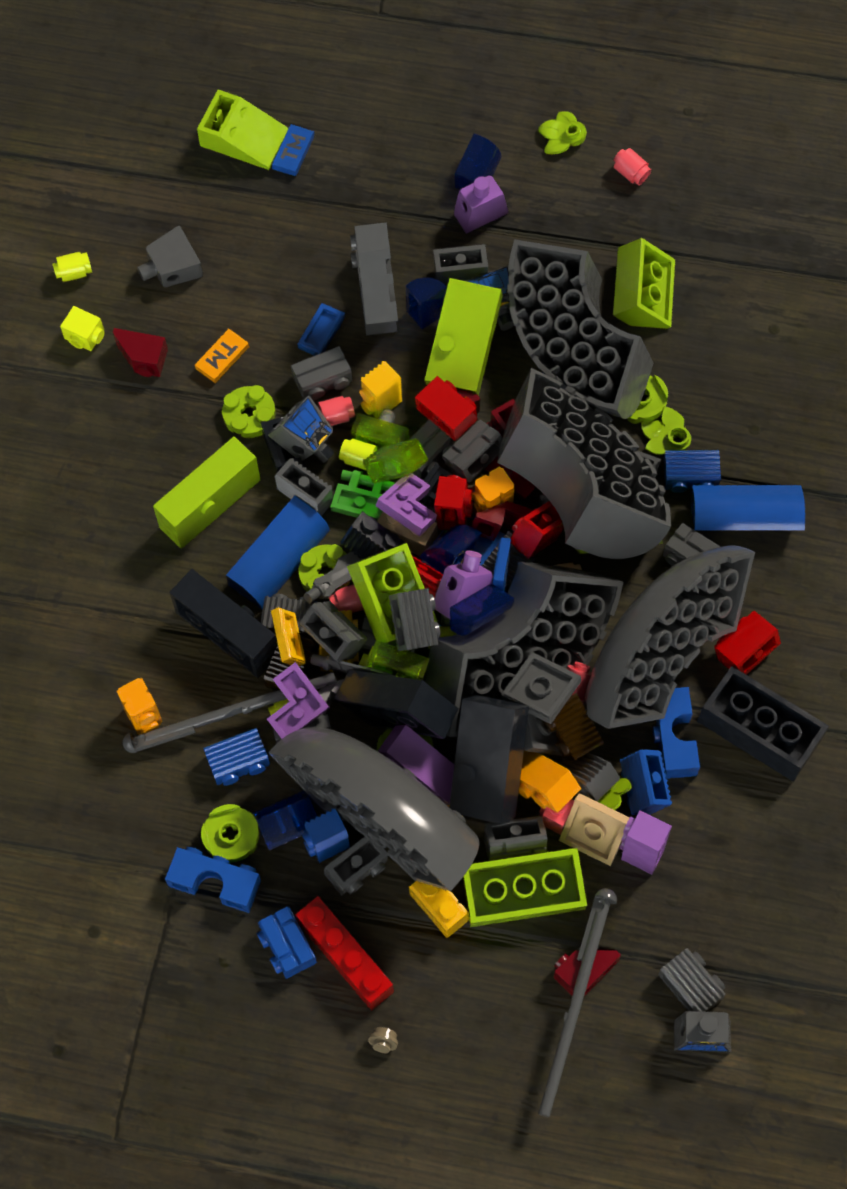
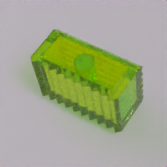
[363,439,428,484]

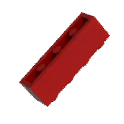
[295,896,394,1011]

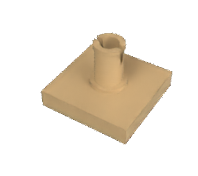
[559,793,630,866]

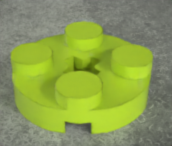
[627,375,668,424]
[222,385,276,438]
[298,544,352,599]
[201,804,259,863]

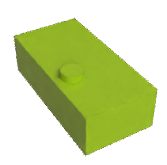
[425,278,503,396]
[153,437,261,549]
[463,848,587,927]

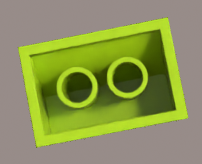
[613,238,675,329]
[347,543,438,644]

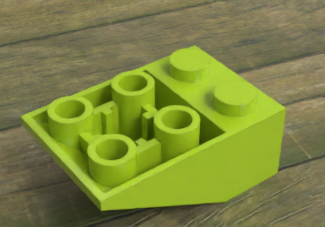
[197,90,289,170]

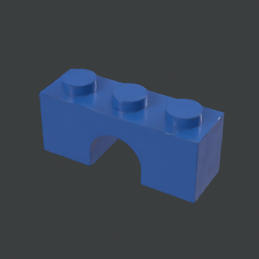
[652,687,700,779]
[165,847,261,913]

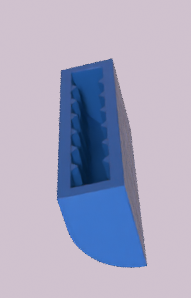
[691,485,805,530]
[226,495,330,610]

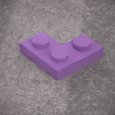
[376,471,437,536]
[267,662,330,739]

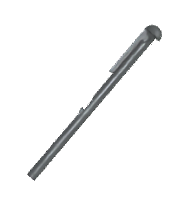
[123,672,337,753]
[538,888,617,1117]

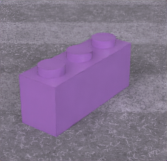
[378,725,454,805]
[619,811,672,875]

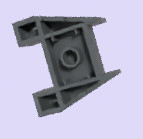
[350,222,398,336]

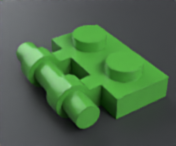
[330,470,395,521]

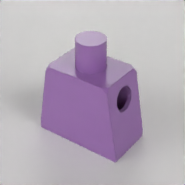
[454,176,509,234]
[434,551,493,619]

